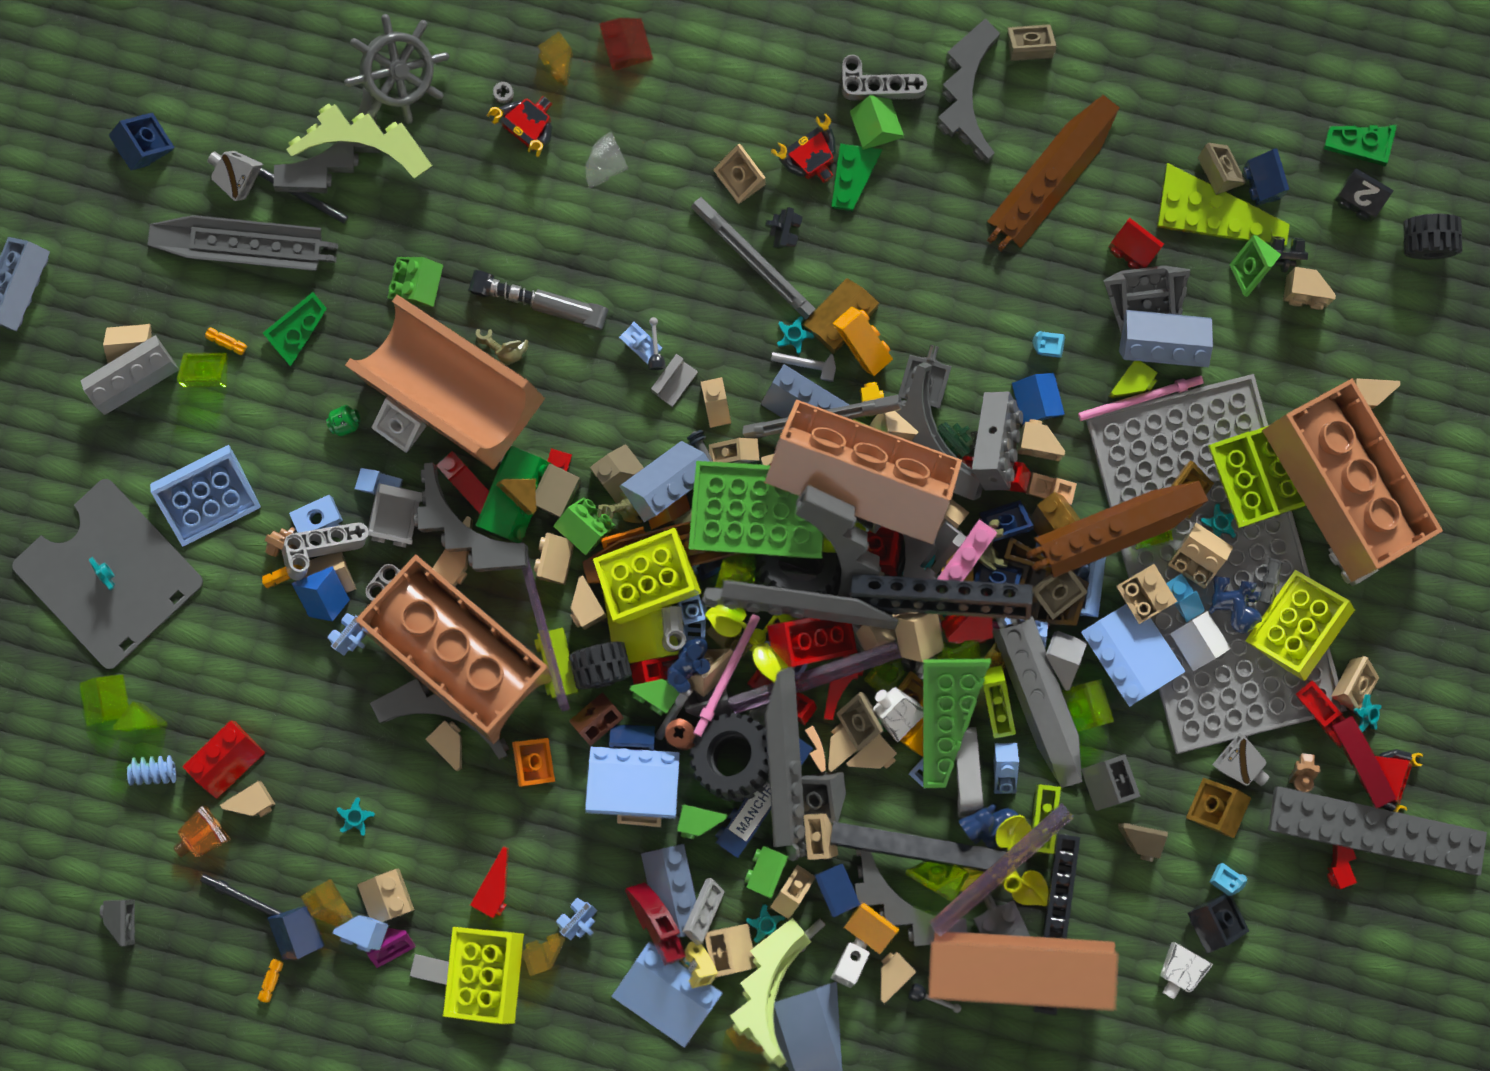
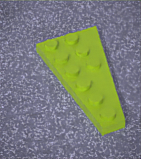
[1157,163,1290,247]

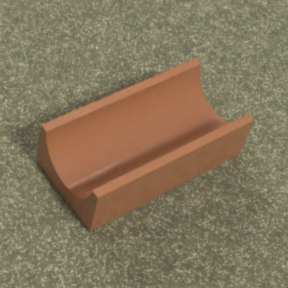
[345,295,545,470]
[1262,378,1443,582]
[764,399,962,544]
[356,554,553,744]
[929,931,1118,1010]

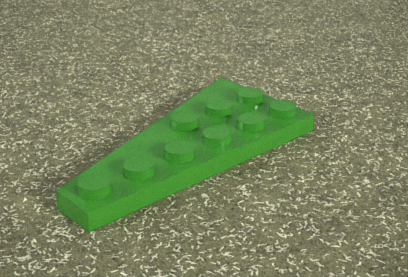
[923,659,991,788]

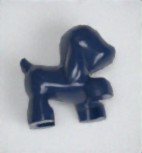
[1209,576,1262,634]
[667,638,711,693]
[959,805,1018,849]

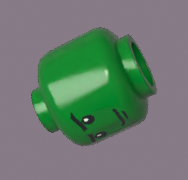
[326,405,361,437]

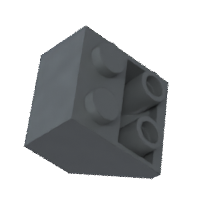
[1081,754,1140,811]

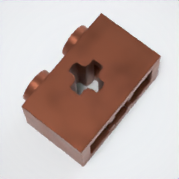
[569,692,624,746]

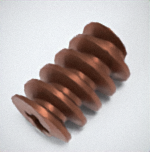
[665,719,698,750]

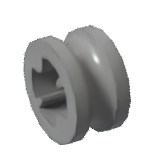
[493,82,513,103]

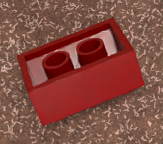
[182,720,265,799]

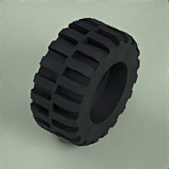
[754,552,841,595]
[690,713,770,802]

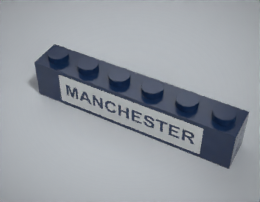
[715,739,813,858]

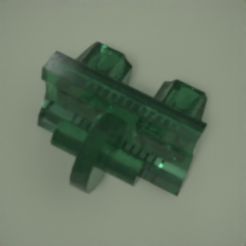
[937,421,971,458]

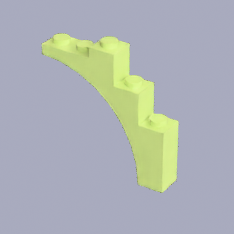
[286,104,432,178]
[731,918,811,1067]

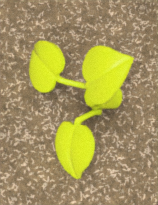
[705,605,798,683]
[947,815,1048,906]

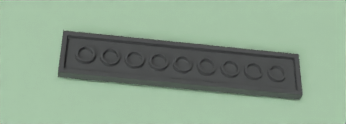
[1268,786,1487,876]

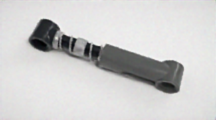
[468,270,609,331]

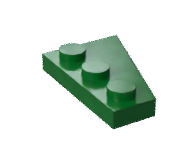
[1323,125,1397,166]
[832,144,883,211]
[263,292,327,367]

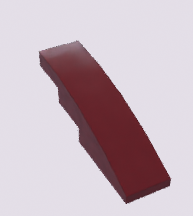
[1332,716,1397,808]

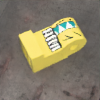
[681,941,718,989]

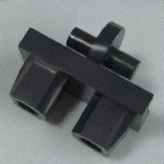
[765,207,803,249]
[1269,236,1308,272]

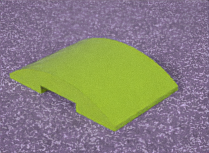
[1208,425,1306,528]

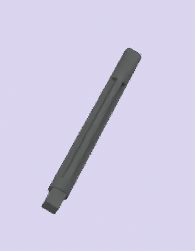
[691,197,816,319]
[743,394,902,439]

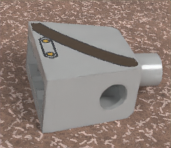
[208,151,263,201]
[1212,733,1269,786]

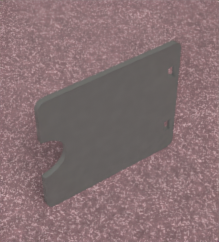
[12,479,203,669]

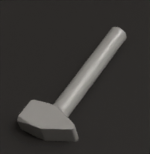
[771,352,836,382]
[655,688,693,740]

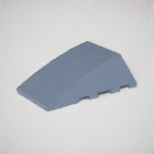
[773,981,842,1071]

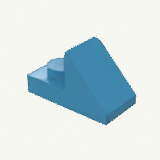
[1166,574,1205,623]

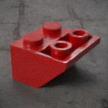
[941,615,993,644]

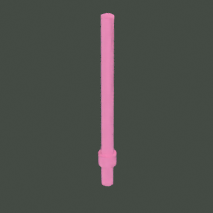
[1078,376,1203,421]
[693,614,760,736]

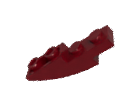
[625,882,686,966]

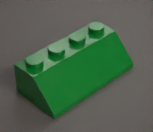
[476,445,553,543]

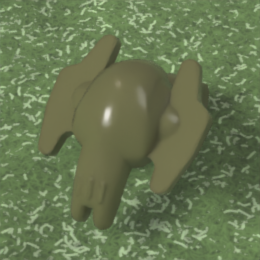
[476,329,528,366]
[597,492,642,523]
[978,520,1009,571]

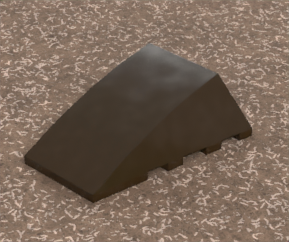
[992,537,1089,625]

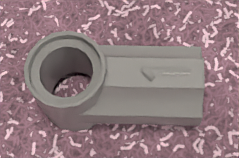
[661,606,686,652]

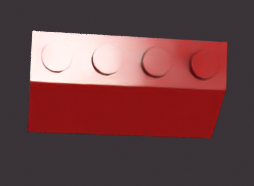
[767,617,857,667]

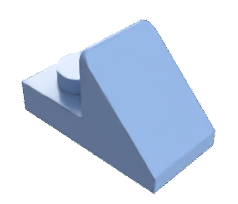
[355,468,403,495]

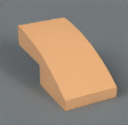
[1026,473,1077,505]
[805,726,825,773]

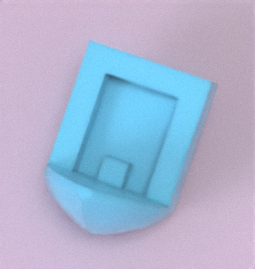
[1032,331,1065,358]
[1210,863,1247,896]

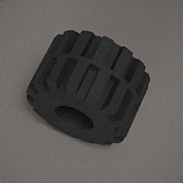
[1403,213,1463,260]
[569,642,632,689]

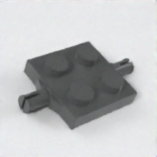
[898,345,952,408]
[973,894,1030,937]

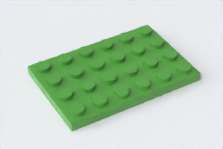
[689,461,824,559]

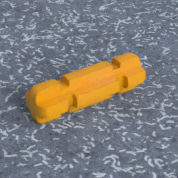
[205,328,247,355]
[262,564,303,588]
[258,959,283,1003]

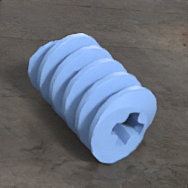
[127,756,176,786]

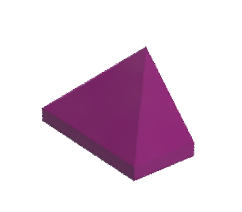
[366,928,416,968]

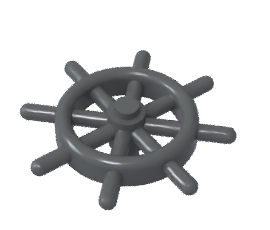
[344,14,449,124]

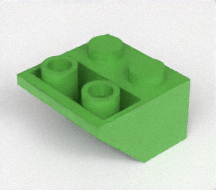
[387,257,443,307]
[553,497,616,555]
[630,679,680,716]

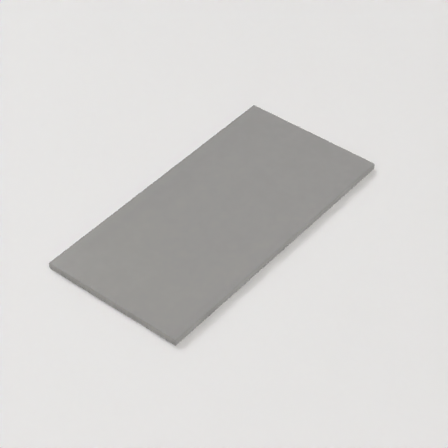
[1086,374,1347,754]

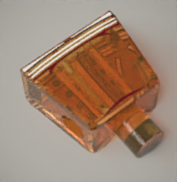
[173,806,231,858]

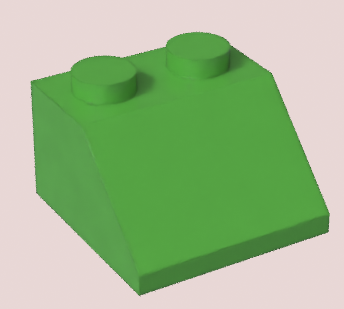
[677,805,727,839]
[744,846,788,898]

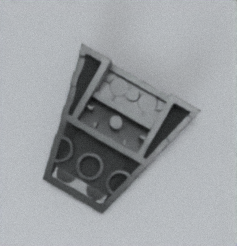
[1103,265,1191,361]

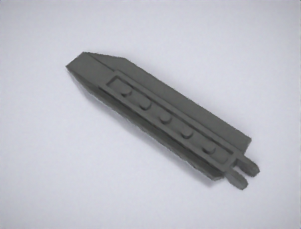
[147,215,338,271]
[702,580,899,630]
[993,616,1082,788]
[765,667,807,861]

